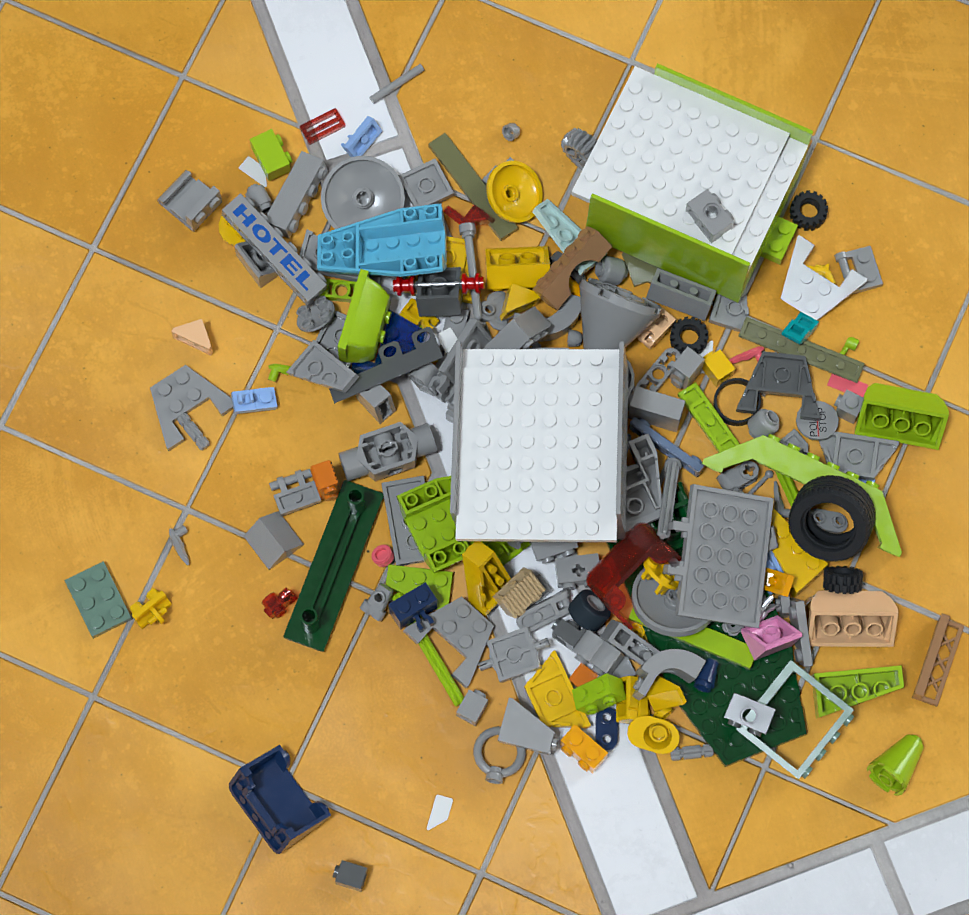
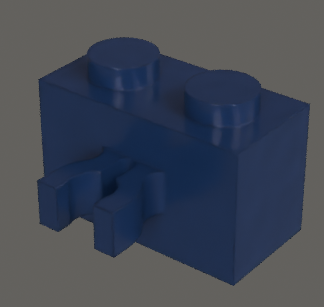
[388,582,438,633]

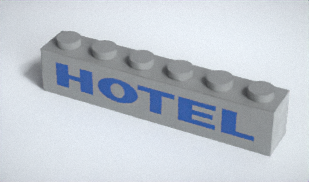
[222,193,327,306]

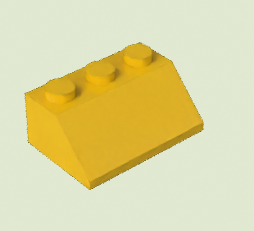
[485,246,550,291]

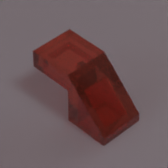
[443,204,495,226]

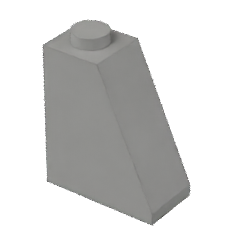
[498,698,558,755]

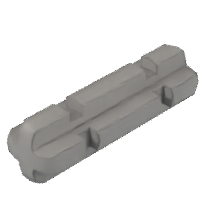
[177,413,210,450]
[670,744,714,761]

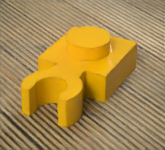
[399,298,439,333]

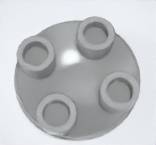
[296,296,335,332]

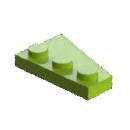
[386,565,453,610]

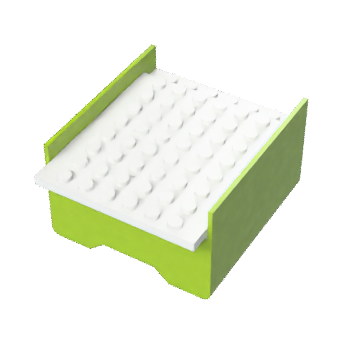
[571,63,813,303]

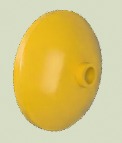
[486,161,543,223]

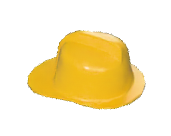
[627,715,680,754]

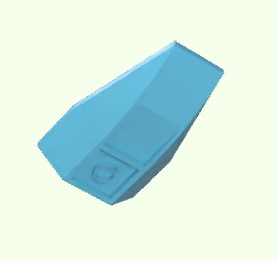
[317,203,447,277]

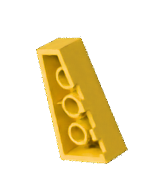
[771,508,828,598]

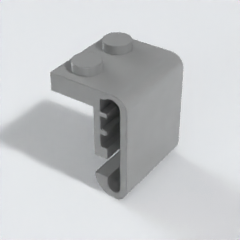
[157,170,222,232]

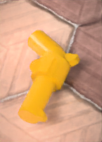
[806,264,836,285]

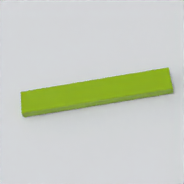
[628,609,754,670]

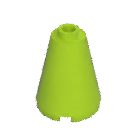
[867,735,924,796]

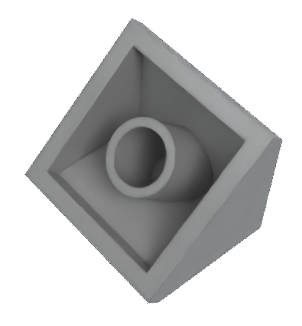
[234,241,278,288]
[244,511,304,570]

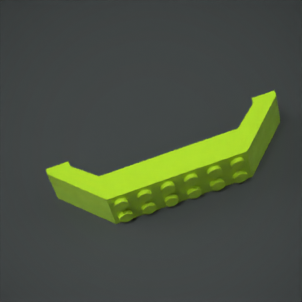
[702,434,902,557]

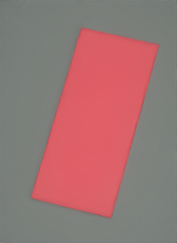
[827,374,868,397]

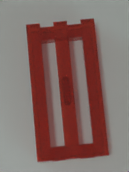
[299,108,346,145]

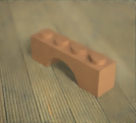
[532,226,612,310]

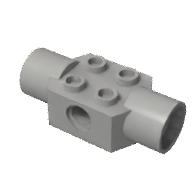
[338,422,437,481]

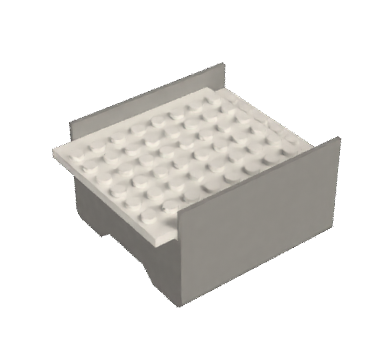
[450,341,628,542]

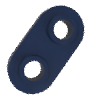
[595,707,618,752]

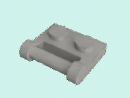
[834,246,883,295]

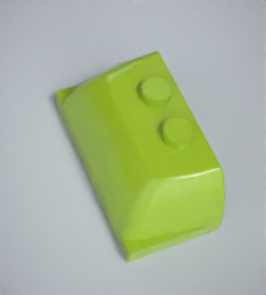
[337,269,391,363]
[855,383,949,450]

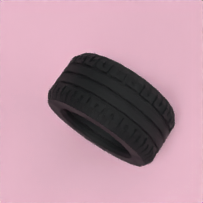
[788,475,876,562]

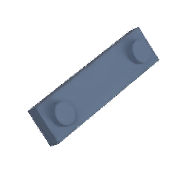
[629,417,704,477]

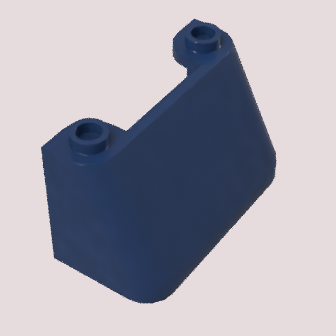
[229,745,331,854]

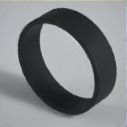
[713,378,761,426]

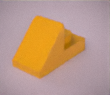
[763,568,794,597]

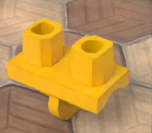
[130,588,172,629]

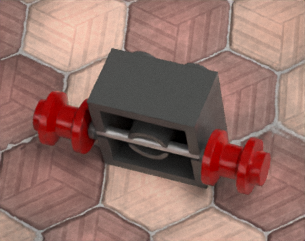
[393,267,485,317]

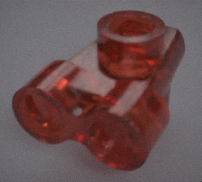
[262,587,298,619]

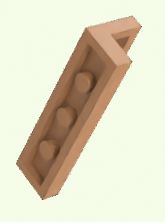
[912,613,964,707]

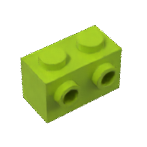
[249,129,293,181]
[572,673,626,715]

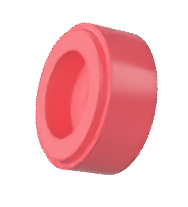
[371,545,394,567]

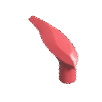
[729,346,764,364]

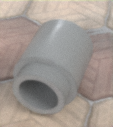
[245,184,273,215]

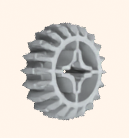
[561,128,597,170]

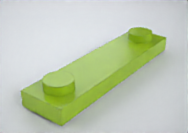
[678,382,740,453]

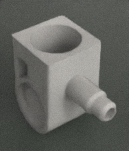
[407,363,438,396]

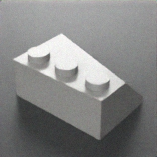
[485,306,551,349]

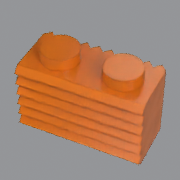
[311,460,340,501]

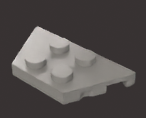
[819,432,899,481]

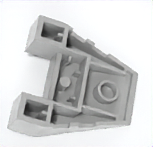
[625,434,662,533]

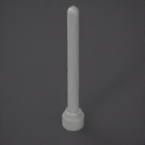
[459,222,482,320]

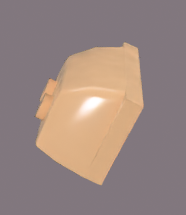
[808,591,899,647]

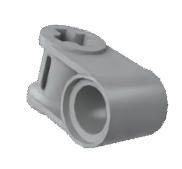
[716,461,759,490]

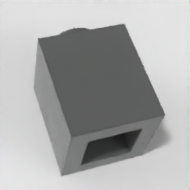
[333,860,368,892]

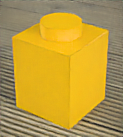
[702,349,735,387]

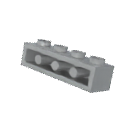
[266,151,327,238]

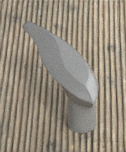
[774,481,790,518]
[169,525,190,566]

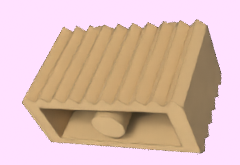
[493,567,546,619]

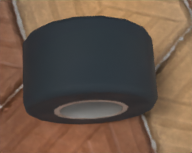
[568,590,611,631]

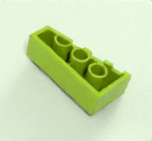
[811,665,904,719]

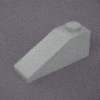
[600,620,660,676]

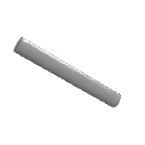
[369,64,424,104]

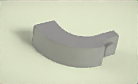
[513,294,581,342]
[632,649,706,701]

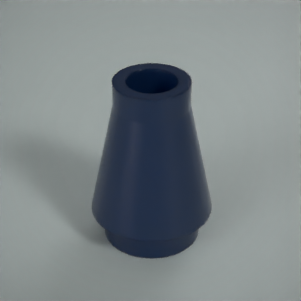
[694,658,719,693]

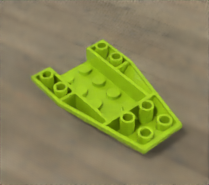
[397,476,491,573]

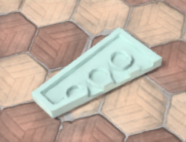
[533,199,608,276]

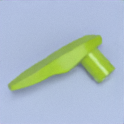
[268,364,291,382]

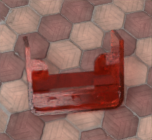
[586,522,682,630]

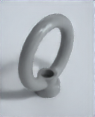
[473,726,526,784]

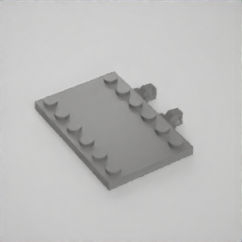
[663,484,774,628]

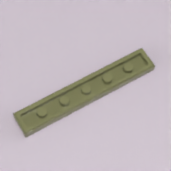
[428,133,518,241]
[738,317,865,383]

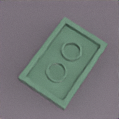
[64,561,132,639]

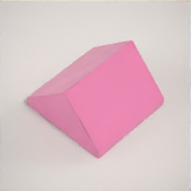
[741,615,802,661]

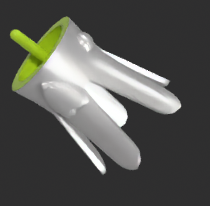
[760,590,780,622]

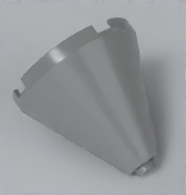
[579,277,662,349]

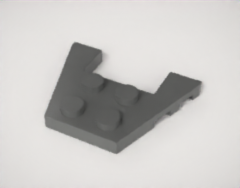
[736,351,820,421]

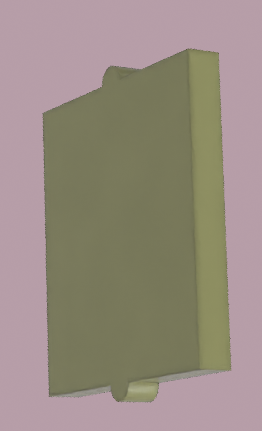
[622,252,665,287]

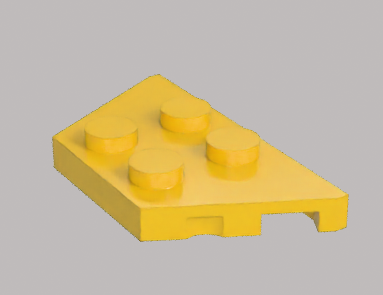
[524,651,591,729]

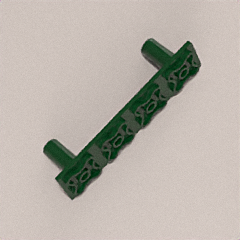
[283,480,384,652]

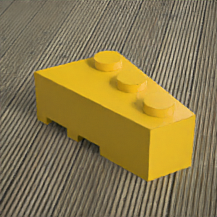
[462,541,511,616]

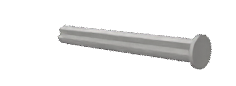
[657,458,682,540]

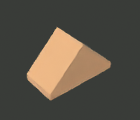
[171,319,213,356]

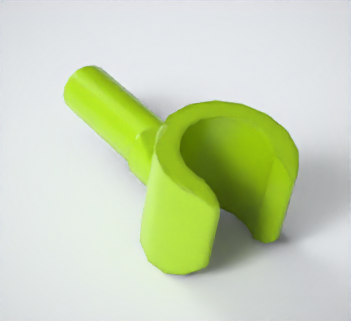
[840,337,859,355]

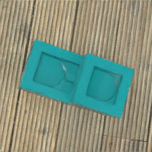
[781,312,819,345]

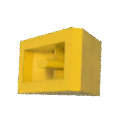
[500,283,541,321]
[647,676,687,711]

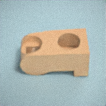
[637,308,676,350]

